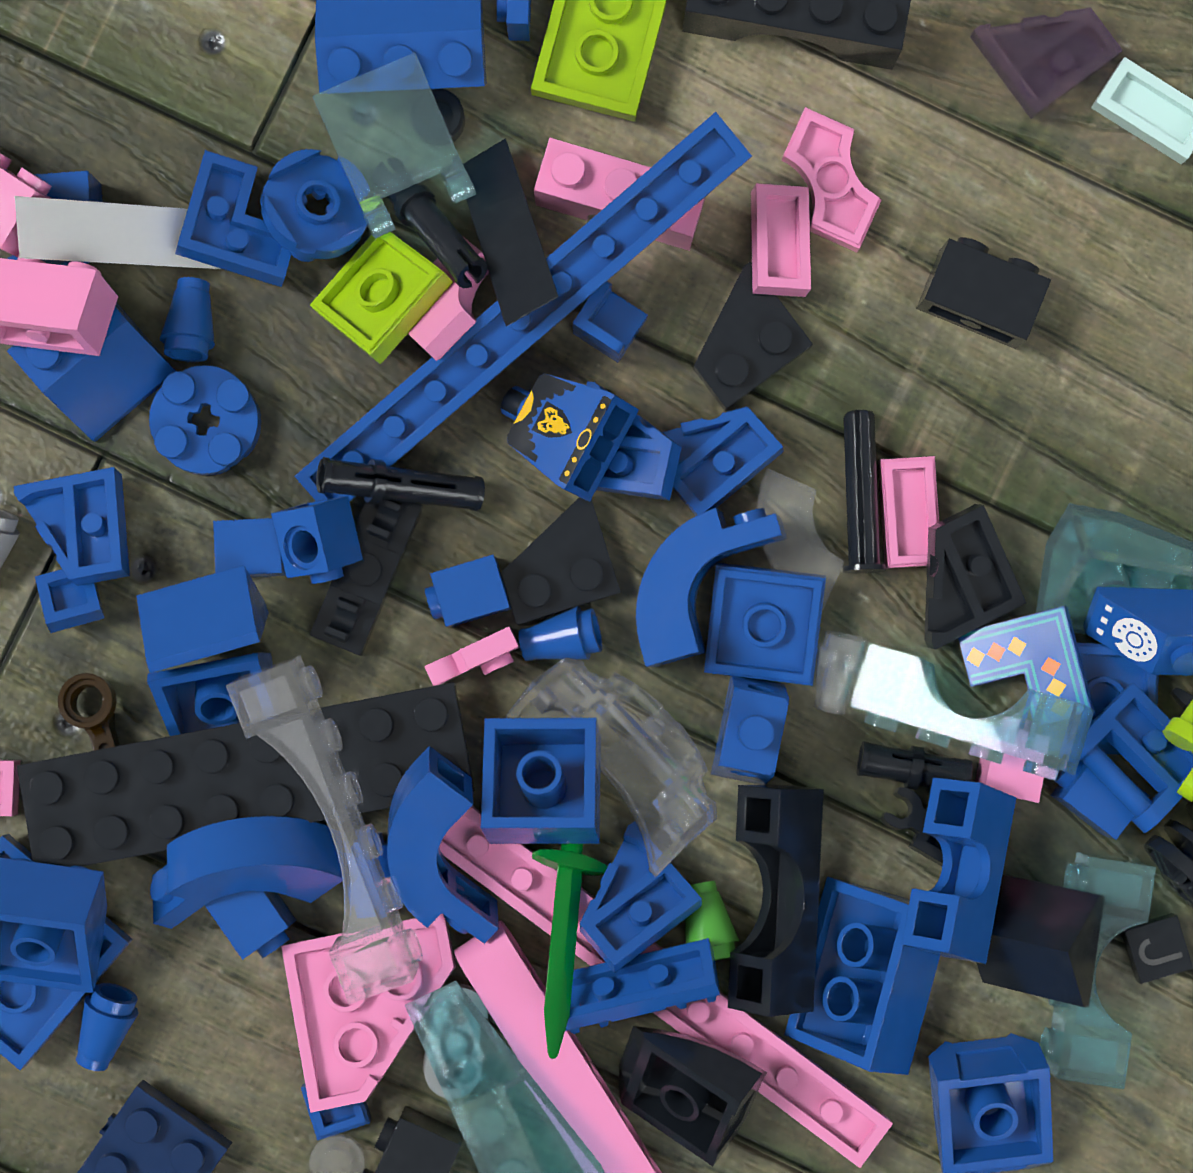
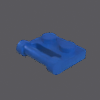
[1063,682,1193,833]

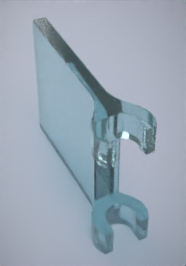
[312,53,476,238]

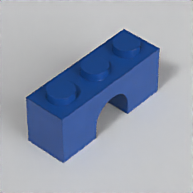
[901,778,1016,964]

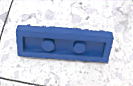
[565,938,720,1034]

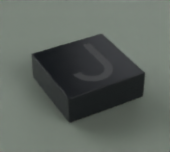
[1120,913,1193,984]

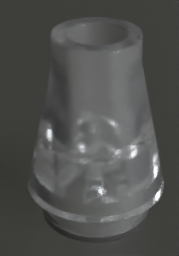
[814,631,871,715]

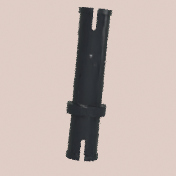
[372,158,488,289]
[316,457,485,511]

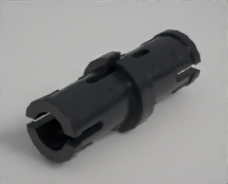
[857,741,972,790]

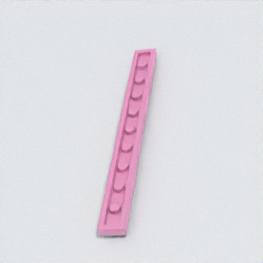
[439,806,893,1168]

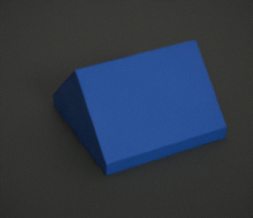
[136,565,269,673]
[147,653,282,736]

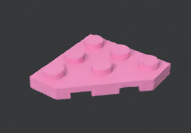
[281,913,456,1113]

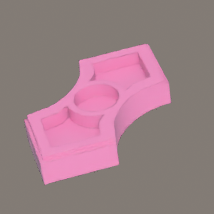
[781,107,881,252]
[408,237,489,361]

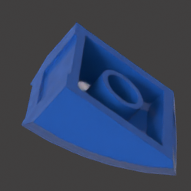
[928,1033,1053,1173]

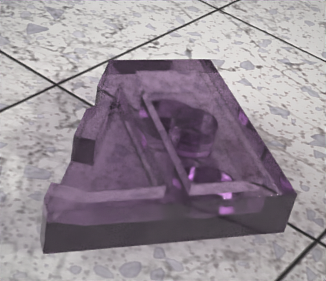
[970,7,1123,119]

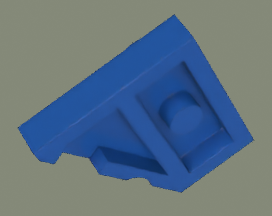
[14,467,130,586]
[579,821,702,973]

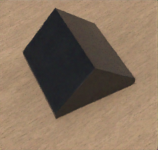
[977,874,1105,1008]

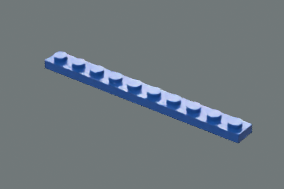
[294,112,752,502]

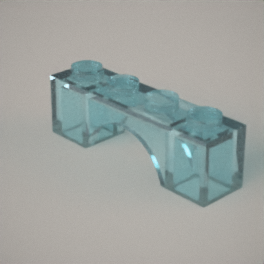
[850,643,1094,781]
[1040,852,1156,1089]

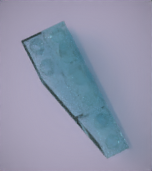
[405,980,605,1173]

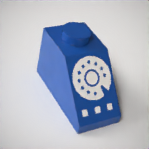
[1083,587,1193,676]

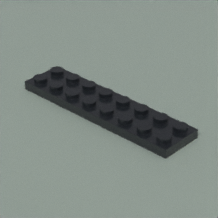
[17,682,475,867]

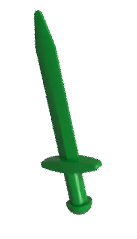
[532,844,608,1059]

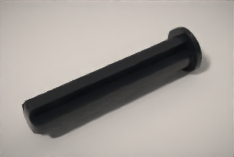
[842,410,886,573]

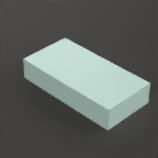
[1091,57,1193,165]

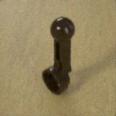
[58,673,120,751]

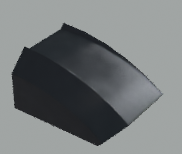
[619,1026,767,1167]

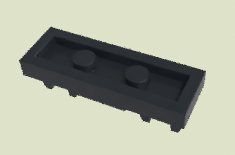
[310,499,424,656]

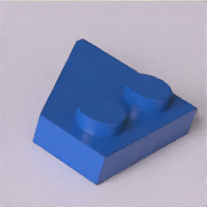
[587,381,682,501]
[662,407,784,516]

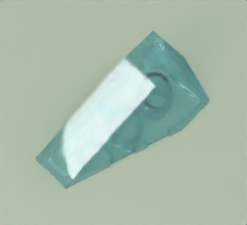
[1036,503,1193,634]

